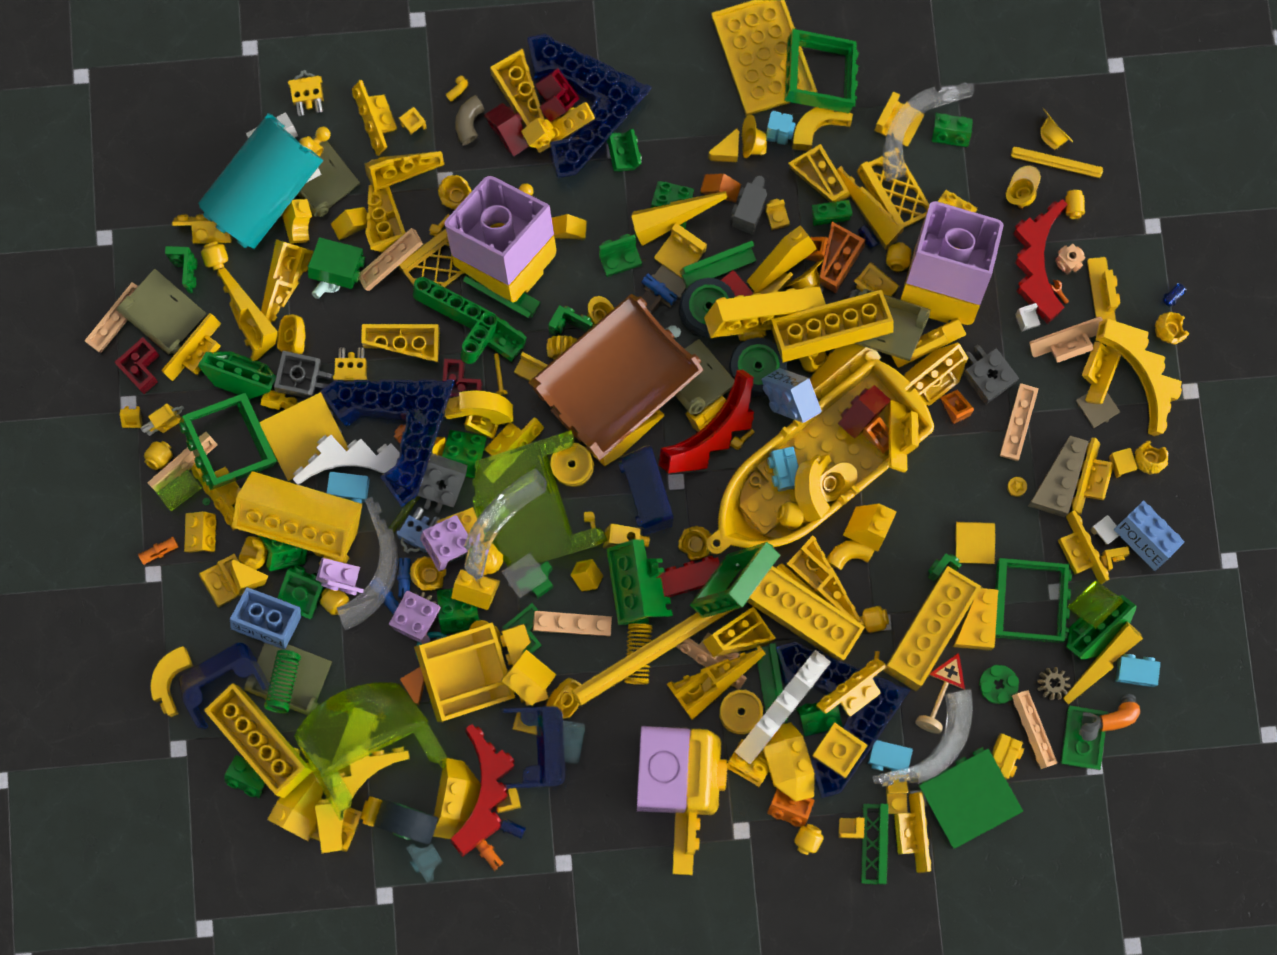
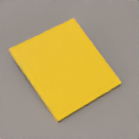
[259,392,349,481]

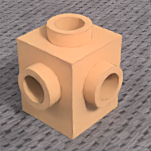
[1055,244,1085,275]

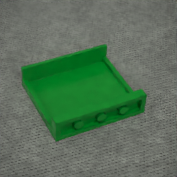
[919,747,1024,849]

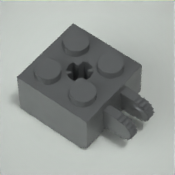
[730,176,767,235]
[964,344,1019,405]
[274,351,333,399]
[417,453,468,514]

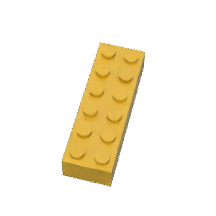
[704,286,826,338]
[771,289,893,362]
[204,683,313,798]

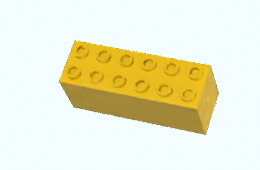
[232,471,362,560]
[747,566,865,660]
[883,566,982,691]

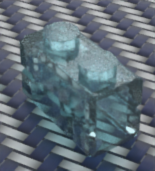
[552,720,586,764]

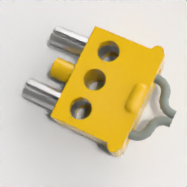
[288,70,324,116]
[333,347,368,391]
[141,404,184,436]

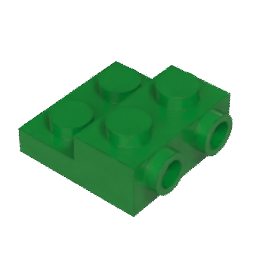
[277,565,325,619]

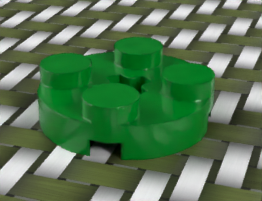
[979,665,1019,704]

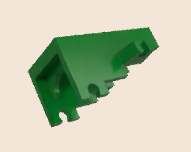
[607,540,673,625]

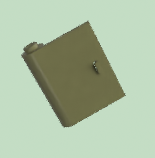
[298,135,361,217]
[116,269,207,355]
[855,289,930,361]
[675,339,734,414]
[244,643,333,716]

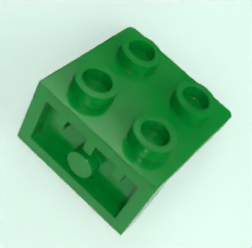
[651,181,694,229]
[599,234,642,277]
[165,246,198,293]
[548,305,593,336]
[442,430,487,479]
[258,535,307,571]
[437,588,479,634]

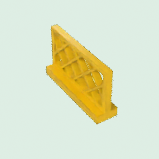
[856,150,929,228]
[398,229,464,290]

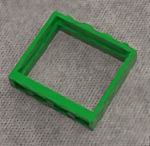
[784,29,859,113]
[179,393,277,491]
[690,542,780,618]
[995,558,1072,643]

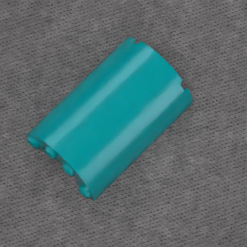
[198,113,324,249]

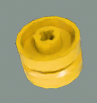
[550,442,594,487]
[719,690,763,735]

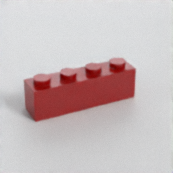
[656,556,720,597]

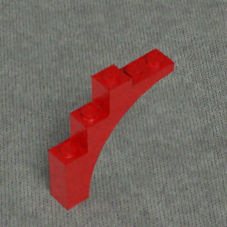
[1013,199,1068,324]
[658,370,754,473]
[450,724,515,857]

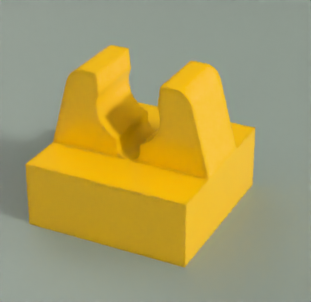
[120,406,142,428]

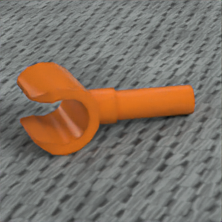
[1050,280,1069,304]

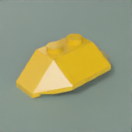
[904,343,968,406]
[763,722,815,802]
[433,758,481,839]

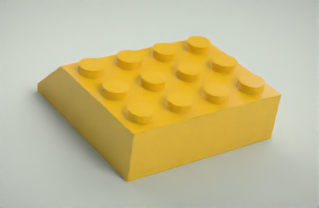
[414,623,515,722]

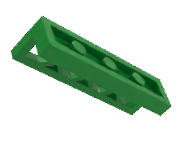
[680,241,757,288]
[463,276,541,318]
[755,643,788,723]
[861,804,888,884]

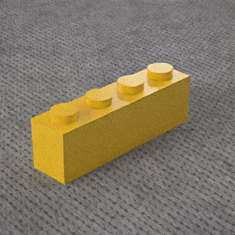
[490,49,544,127]
[361,324,440,362]
[810,343,881,401]

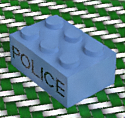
[761,368,822,423]
[1113,500,1184,571]
[230,587,301,650]

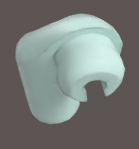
[312,281,340,299]

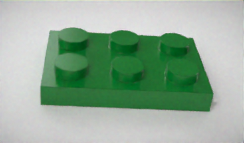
[1060,705,1108,770]

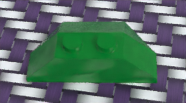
[198,351,277,399]
[1067,595,1137,659]

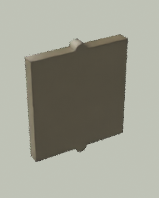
[644,265,686,308]
[1076,390,1120,429]

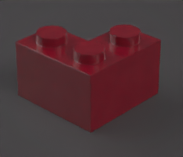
[535,68,580,122]
[484,103,529,156]
[114,337,160,394]
[442,359,482,401]
[838,385,891,439]

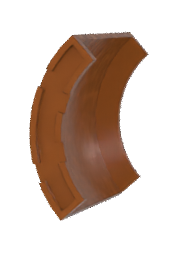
[528,294,703,460]

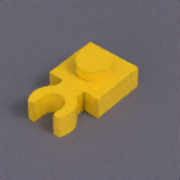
[261,390,297,410]

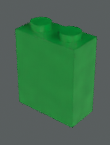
[308,237,366,289]

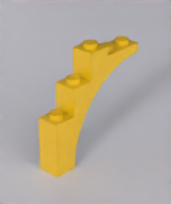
[1096,319,1182,436]
[315,745,409,853]

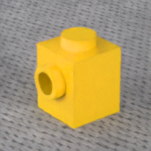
[521,118,556,149]

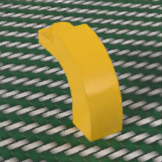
[792,107,853,151]
[445,391,513,425]
[795,454,832,522]
[151,646,193,717]

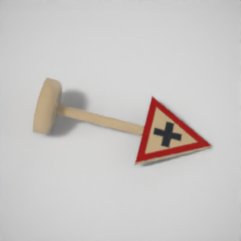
[916,653,965,734]

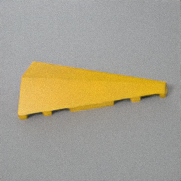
[837,166,904,250]
[631,191,727,245]
[261,240,314,323]
[217,268,278,361]
[785,536,864,625]
[1063,621,1143,704]
[667,646,765,720]

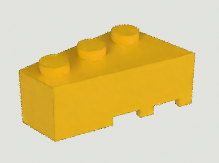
[788,144,850,202]
[953,588,998,650]

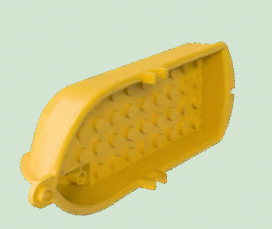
[707,359,934,554]

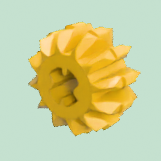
[546,335,577,359]

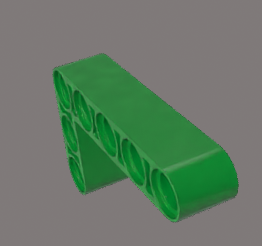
[413,277,498,364]

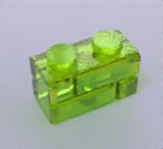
[156,469,202,511]

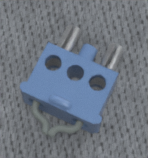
[397,507,440,553]

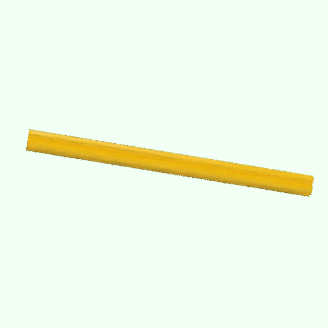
[572,610,733,706]

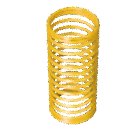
[624,623,653,685]

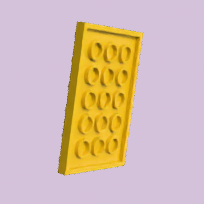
[711,0,817,116]

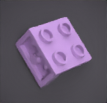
[420,515,475,571]
[316,557,364,595]
[389,591,441,644]

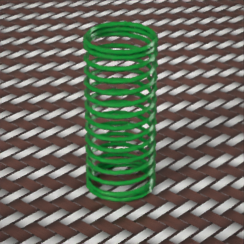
[264,650,301,713]

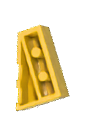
[702,606,776,658]

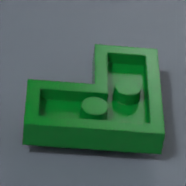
[502,603,542,654]

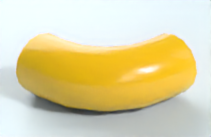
[826,540,875,570]

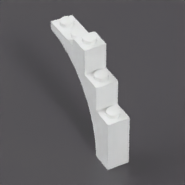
[293,435,422,491]
[735,650,831,764]

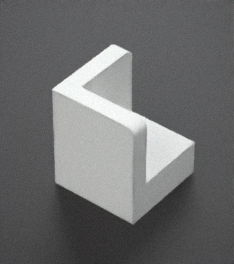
[1015,303,1040,332]
[1090,515,1119,544]

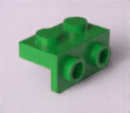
[932,113,973,147]
[606,129,642,171]
[812,200,852,226]
[487,317,527,362]
[928,553,961,582]
[797,702,842,736]
[225,755,266,798]

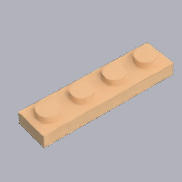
[359,228,423,291]
[85,282,138,354]
[999,383,1039,461]
[147,432,217,496]
[533,611,612,637]
[1012,690,1057,769]

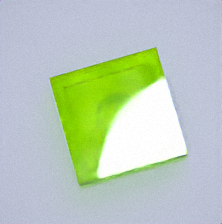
[1068,581,1123,628]

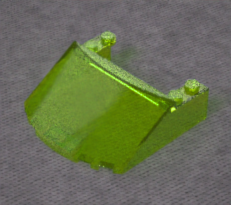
[473,430,607,571]
[294,682,447,820]

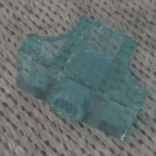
[406,844,443,883]

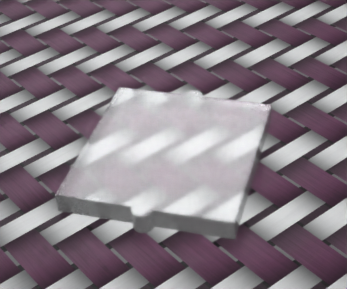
[502,553,548,598]

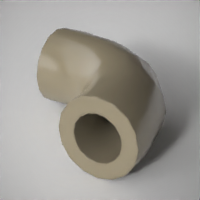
[455,95,484,145]

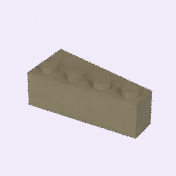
[1028,436,1089,517]

